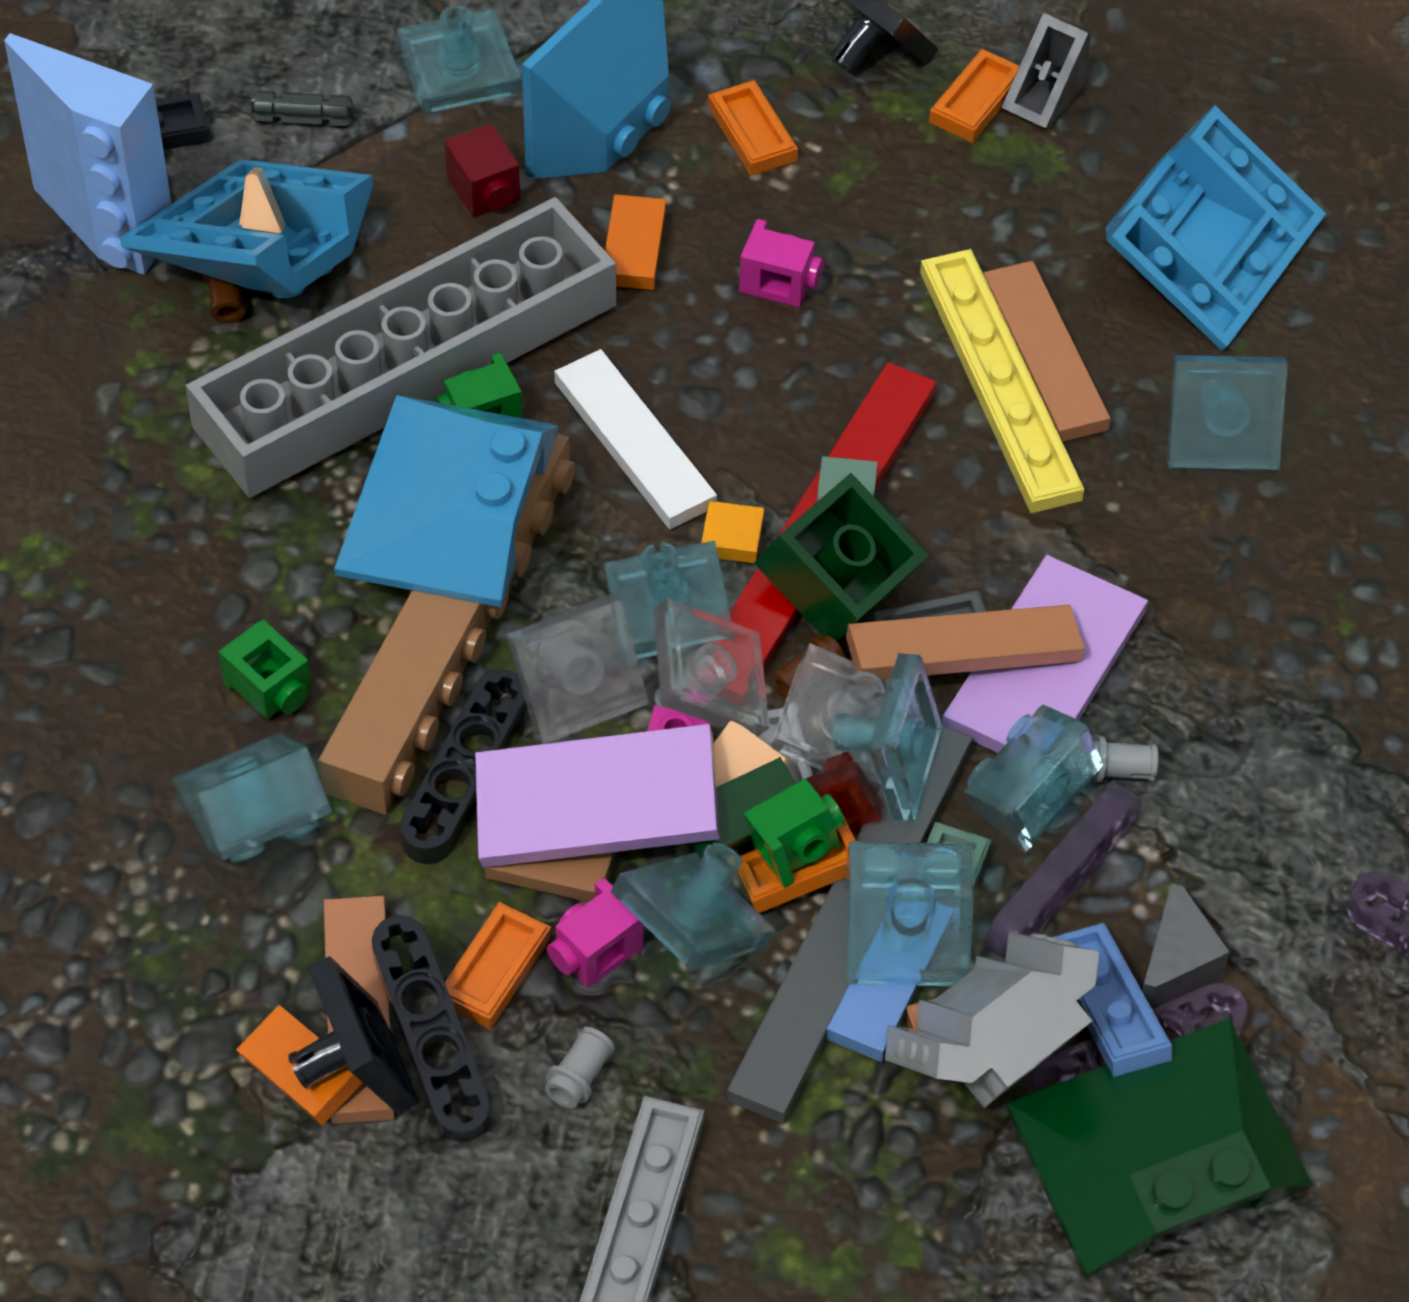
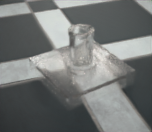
[506,594,649,744]
[653,598,770,737]
[771,643,915,794]

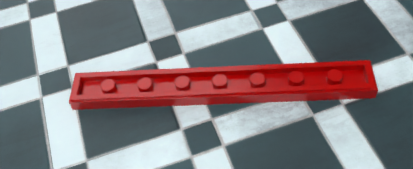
[688,362,937,710]

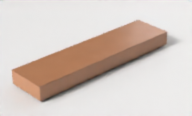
[983,261,1111,442]
[846,604,1085,682]
[324,896,395,1124]

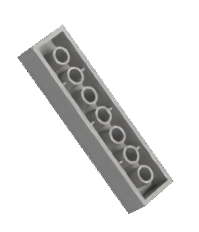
[185,197,616,498]

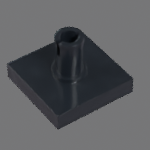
[829,0,938,74]
[288,956,420,1114]

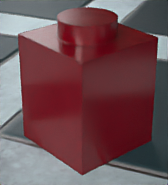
[444,123,520,218]

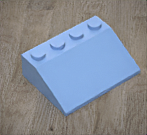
[4,33,172,275]

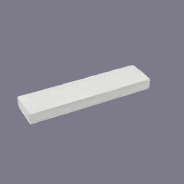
[554,349,717,530]

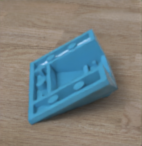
[522,0,671,179]
[1106,105,1326,351]
[120,159,373,298]
[334,395,558,608]

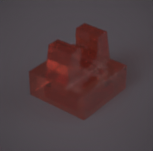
[806,752,884,829]

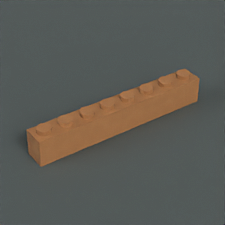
[318,434,576,815]

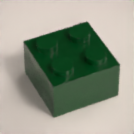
[754,473,929,642]

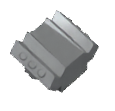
[885,932,1099,1108]

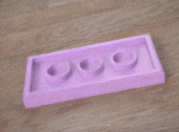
[942,554,1148,775]
[475,724,720,868]

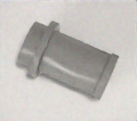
[1082,736,1158,782]
[545,1027,615,1109]

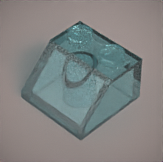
[964,704,1103,852]
[171,733,332,862]
[844,841,973,986]

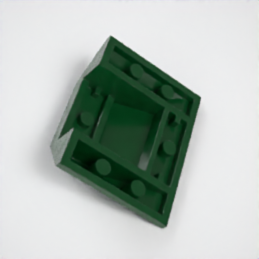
[1005,1018,1312,1278]

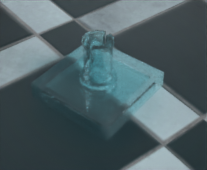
[397,5,522,114]
[1167,355,1288,470]
[604,540,735,662]
[832,653,942,821]
[610,843,776,971]

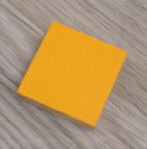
[701,501,764,563]

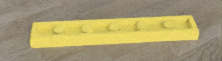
[920,249,1084,513]

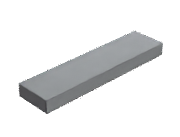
[580,1096,704,1302]

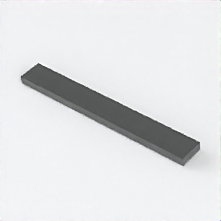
[726,717,973,1124]

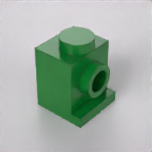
[434,352,523,418]
[218,619,312,719]
[744,778,845,888]

